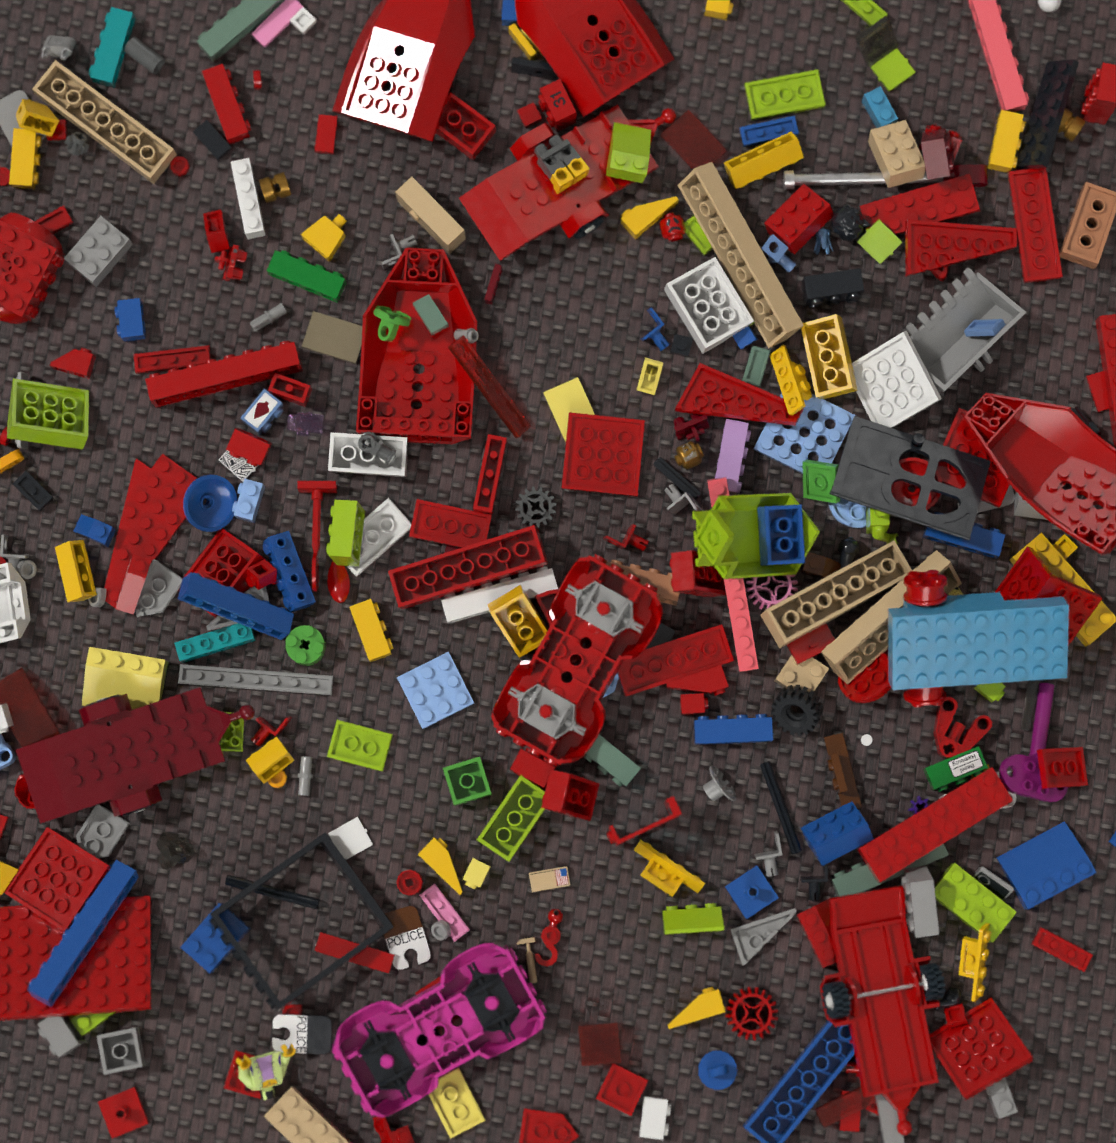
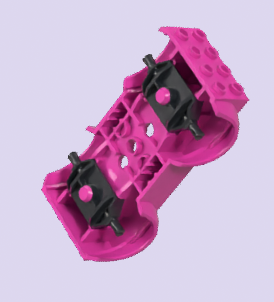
[332,943,547,1118]

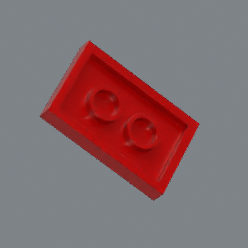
[1037,747,1088,789]

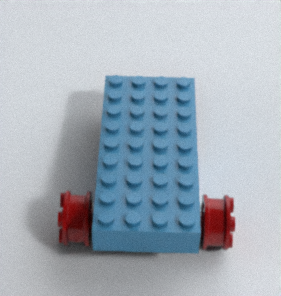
[888,570,1069,707]

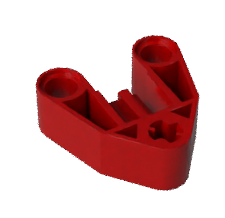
[933,697,992,759]

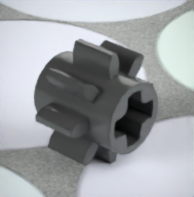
[65,132,90,156]

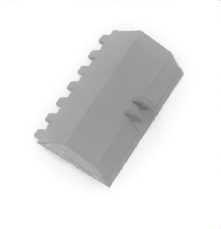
[898,268,1026,393]

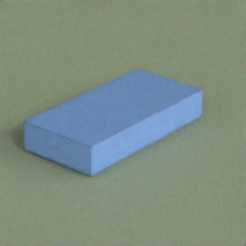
[964,319,1006,337]

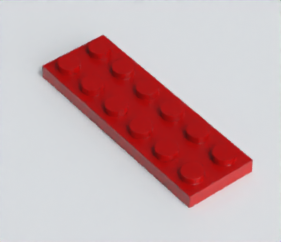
[1008,168,1063,283]
[860,174,980,235]
[617,624,734,697]

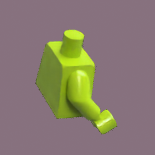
[866,507,899,544]

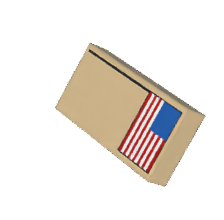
[529,866,570,892]

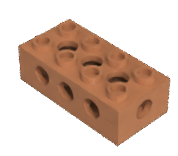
[1059,182,1116,269]

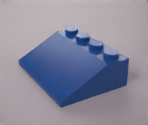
[997,821,1097,910]

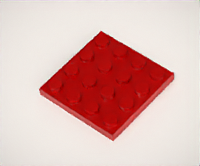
[937,408,1010,508]
[561,412,645,497]
[3,827,111,932]
[929,997,1033,1100]

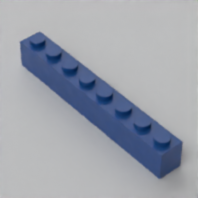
[28,860,139,1007]

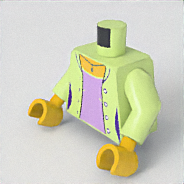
[236,1043,296,1100]

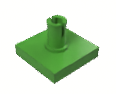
[802,459,840,503]

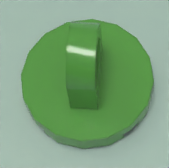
[373,306,411,342]

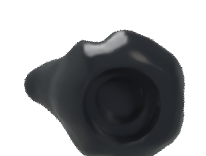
[934,987,962,1010]

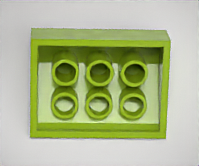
[7,378,89,450]

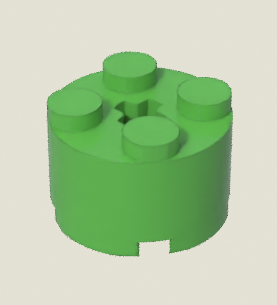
[286,625,326,666]

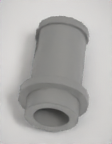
[454,328,479,343]

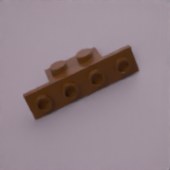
[823,733,862,809]

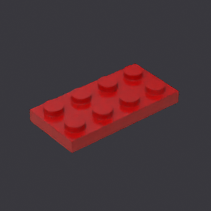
[409,499,492,548]

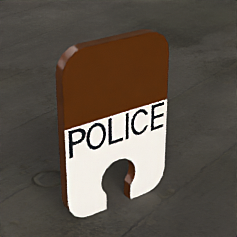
[384,906,431,970]

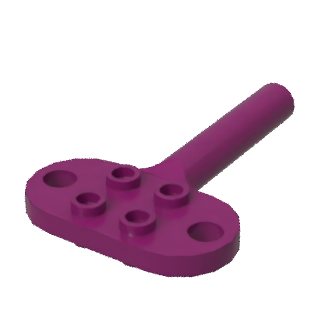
[999,683,1068,802]

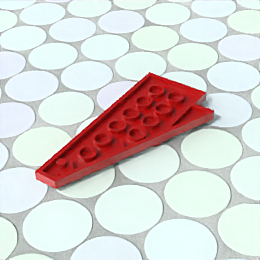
[104,453,197,608]

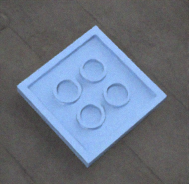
[397,652,474,729]

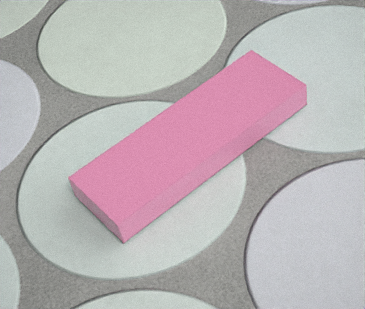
[251,0,303,48]
[420,883,470,942]

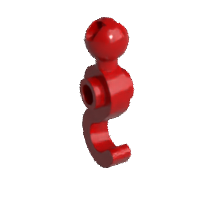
[535,909,563,966]

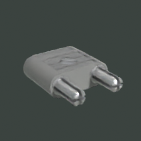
[41,35,76,61]

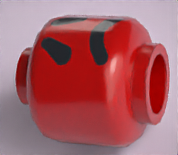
[659,212,686,242]

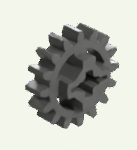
[515,486,556,528]

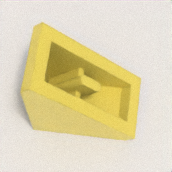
[637,358,664,395]

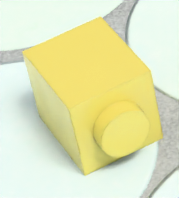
[463,858,490,889]

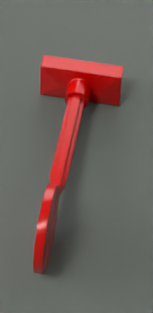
[297,481,337,591]

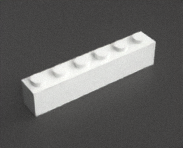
[441,567,558,624]

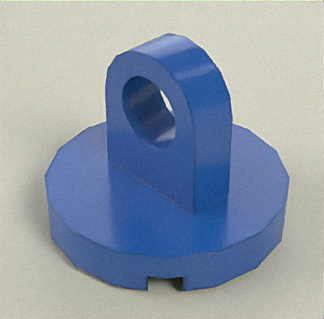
[698,1050,737,1090]

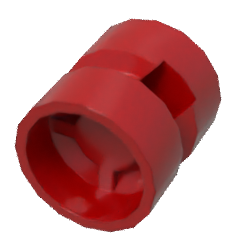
[397,870,423,896]

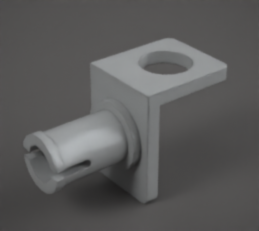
[382,234,418,269]
[665,484,703,515]
[0,534,29,569]
[754,831,782,877]

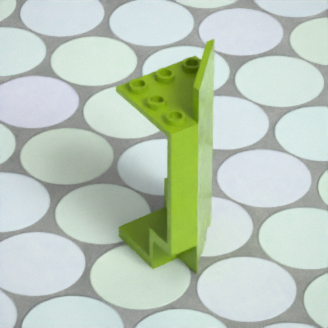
[692,493,820,579]

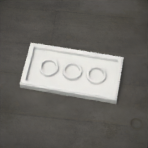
[347,498,411,577]

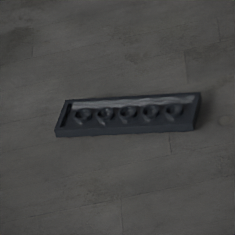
[1016,59,1079,169]

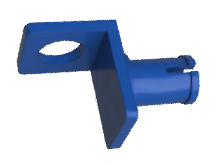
[641,307,670,351]

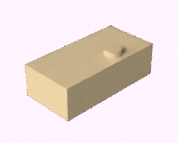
[395,177,466,254]

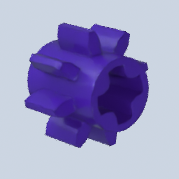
[907,796,928,815]

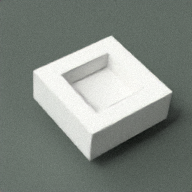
[290,7,317,35]

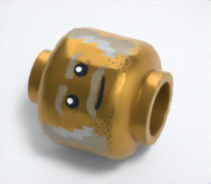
[674,441,704,469]

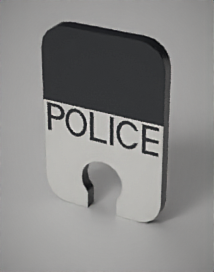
[272,1013,332,1054]

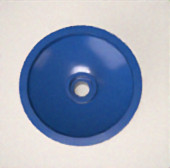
[183,474,237,532]

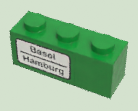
[923,746,988,792]

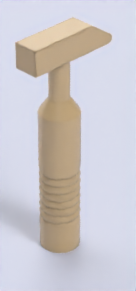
[517,937,537,983]

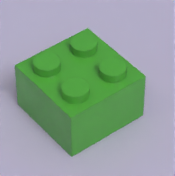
[443,757,492,806]

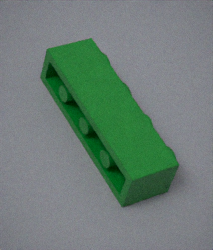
[266,250,346,303]

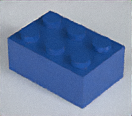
[757,504,805,565]
[801,801,874,866]
[180,903,251,973]

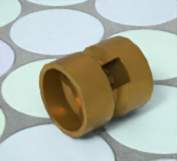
[1058,108,1086,142]
[259,172,291,203]

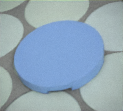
[828,498,866,528]

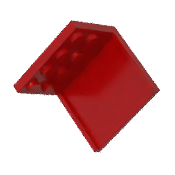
[995,546,1102,646]

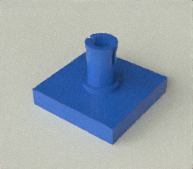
[725,865,779,919]

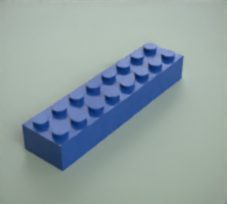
[743,1020,855,1143]

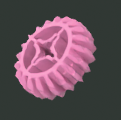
[746,575,798,610]

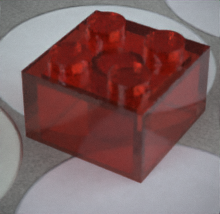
[578,1022,621,1066]

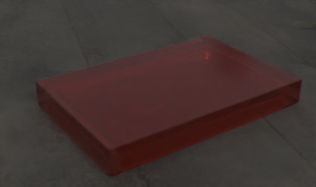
[661,110,727,170]

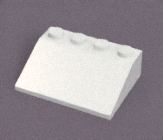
[664,257,754,354]

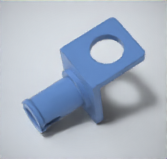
[762,235,796,272]

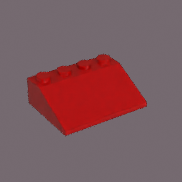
[178,528,265,618]

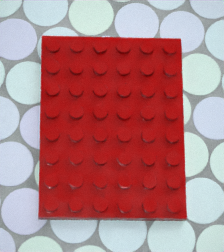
[0,896,152,1021]

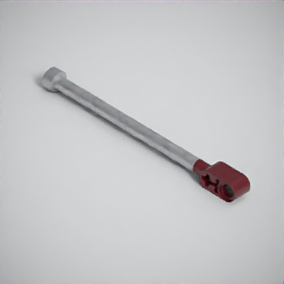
[783,164,988,190]

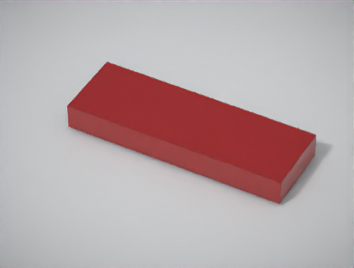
[1031,927,1093,972]

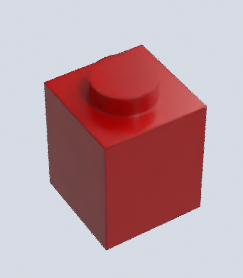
[680,693,708,715]

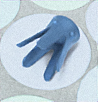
[814,226,833,255]

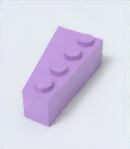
[710,419,751,503]

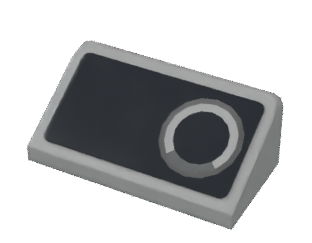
[973,867,1014,900]

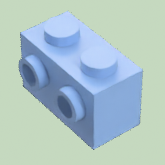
[232,478,265,523]

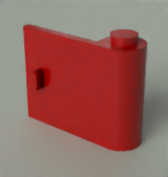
[787,624,835,665]

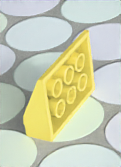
[82,647,168,710]

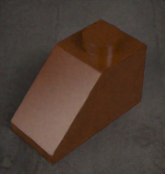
[801,552,841,579]

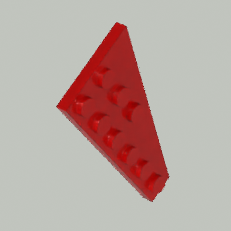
[905,220,1017,277]
[675,363,804,426]

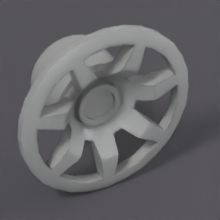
[703,765,737,801]

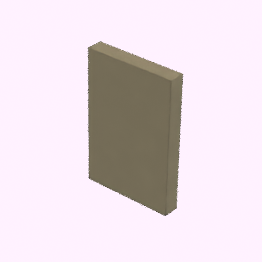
[302,311,362,364]

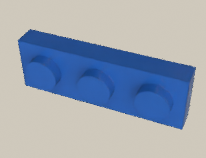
[739,116,799,147]

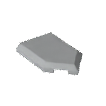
[135,559,183,617]
[76,804,130,859]

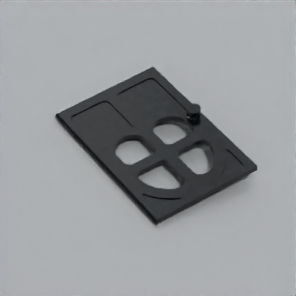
[830,416,991,541]

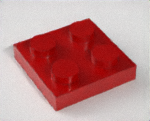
[596,1063,648,1116]

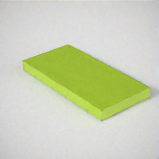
[744,69,826,120]

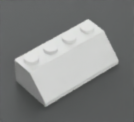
[328,432,407,477]

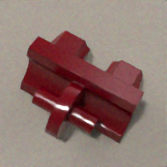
[674,413,709,442]

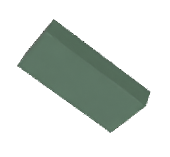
[413,294,448,335]
[742,345,771,387]

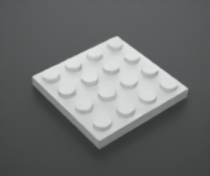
[852,331,942,428]

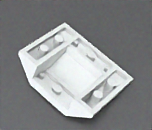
[0,562,31,643]

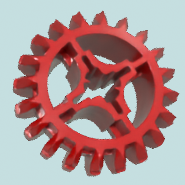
[725,987,778,1040]

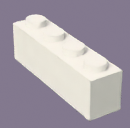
[231,158,266,239]

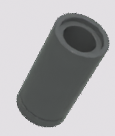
[124,37,165,74]

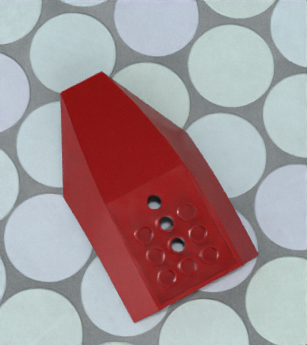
[332,0,476,142]
[514,0,674,117]
[356,248,477,444]
[964,393,1116,555]

